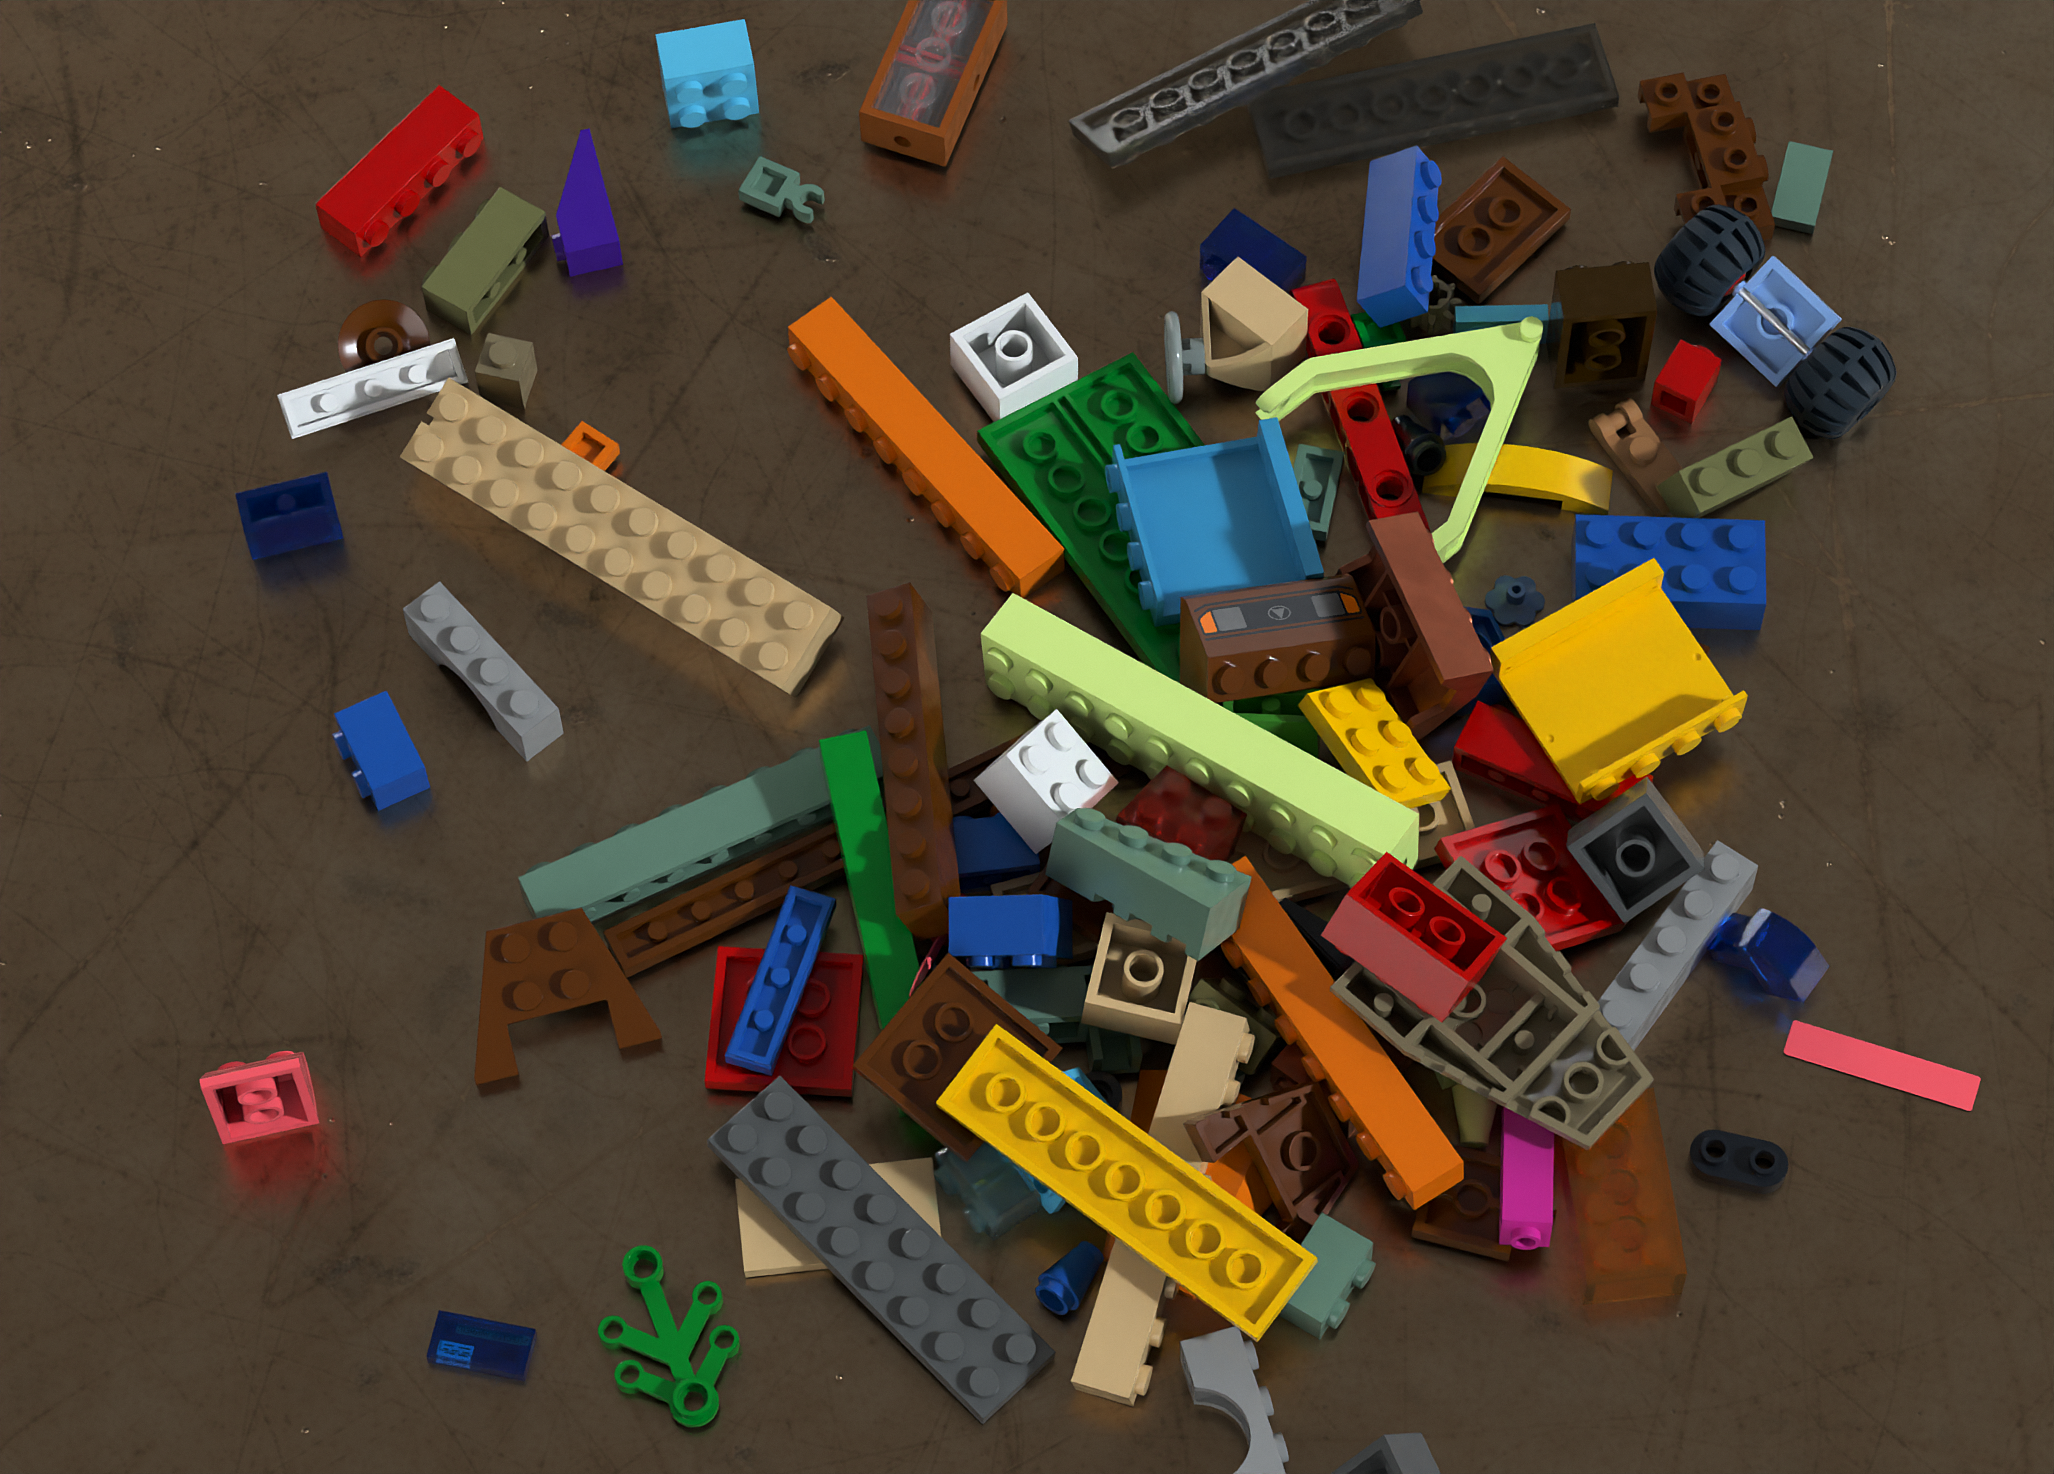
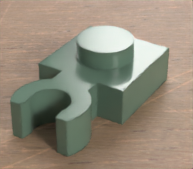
[738,156,825,223]

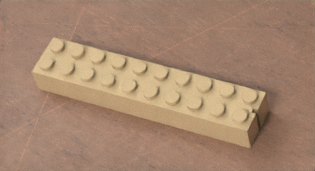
[400,377,845,698]

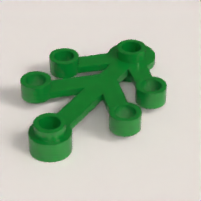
[598,1245,740,1427]

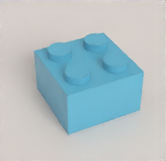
[655,19,759,129]

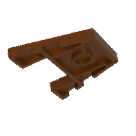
[474,908,662,1086]
[1183,1081,1359,1245]

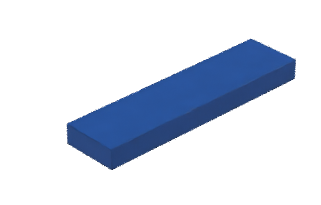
[725,885,837,1076]

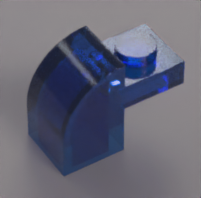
[1706,908,1830,1003]

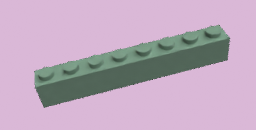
[518,725,885,924]

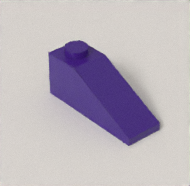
[551,128,623,277]

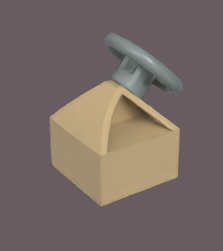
[1164,257,1308,404]

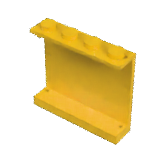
[1490,558,1748,805]

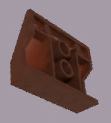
[1335,512,1494,742]

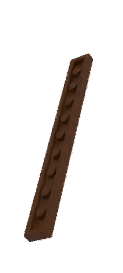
[603,733,1025,978]

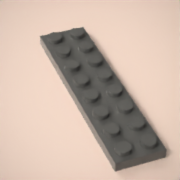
[707,1076,1056,1424]

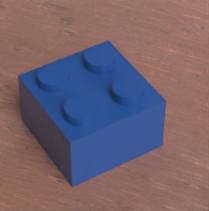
[949,894,1073,970]

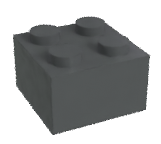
[1567,777,1704,923]

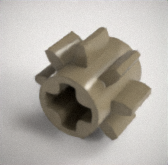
[1410,275,1462,336]

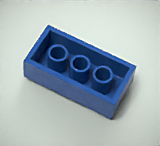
[1571,514,1766,630]

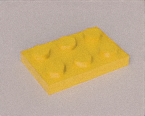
[1298,678,1451,809]

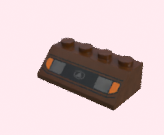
[1180,574,1376,703]

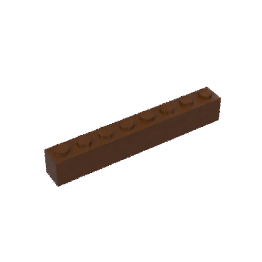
[866,582,961,942]

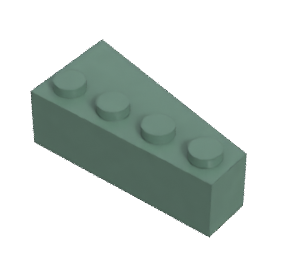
[1045,808,1252,961]

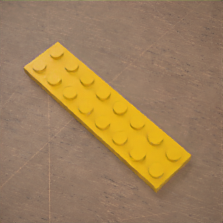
[936,1024,1318,1342]

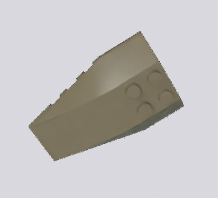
[1330,856,1654,1150]

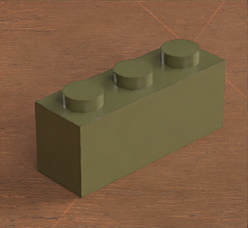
[422,187,549,335]
[1657,416,1814,518]

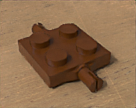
[1387,1144,1557,1261]

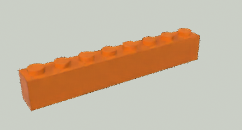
[787,297,1065,599]
[1221,856,1464,1210]

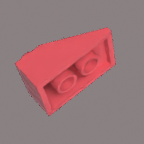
[199,1051,319,1144]

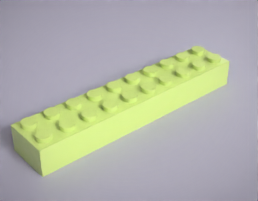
[980,593,1419,888]

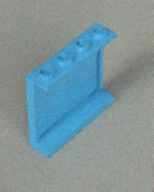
[1105,417,1324,627]

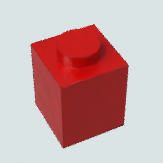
[1651,339,1722,424]

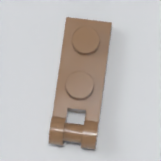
[1589,398,1683,517]

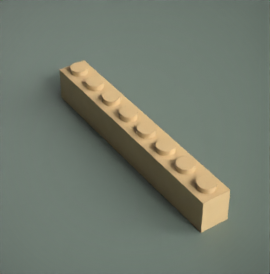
[1071,1002,1255,1407]

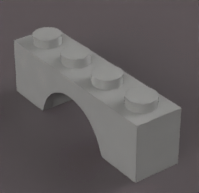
[403,581,564,761]
[1180,1326,1289,1474]

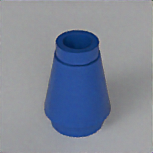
[1035,1241,1104,1315]

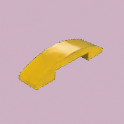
[1422,443,1613,515]

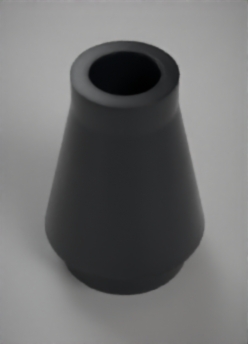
[1391,415,1446,476]

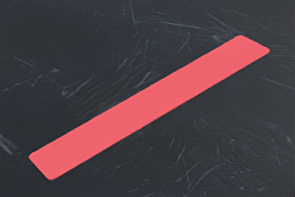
[1784,1020,1981,1111]

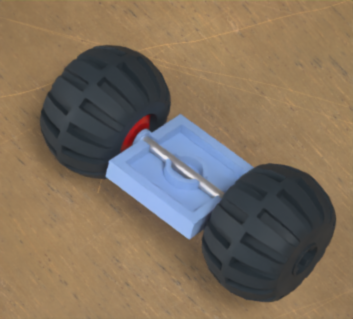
[1654,204,1897,439]

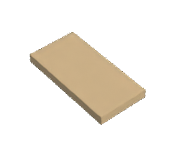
[735,1157,941,1278]

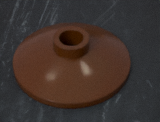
[337,299,430,373]

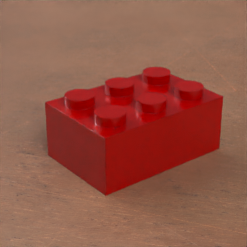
[1321,852,1507,1023]

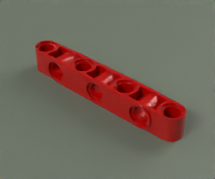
[1289,278,1430,531]

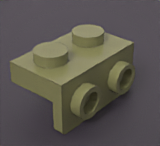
[1182,976,1288,1075]

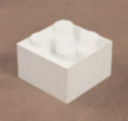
[950,293,1078,422]
[974,709,1119,854]

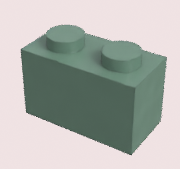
[1278,1213,1376,1340]

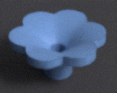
[1485,575,1545,628]

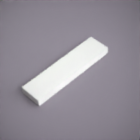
[277,338,468,439]

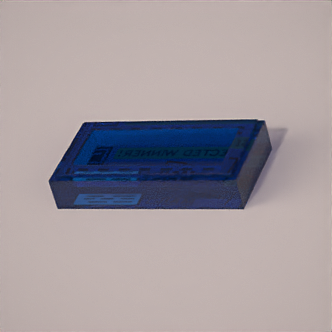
[426,1310,537,1381]

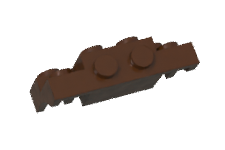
[1638,72,1775,240]

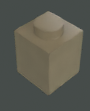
[475,333,538,409]

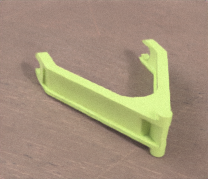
[1255,316,1543,563]

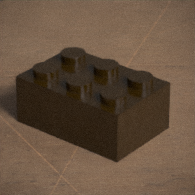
[1546,261,1657,389]

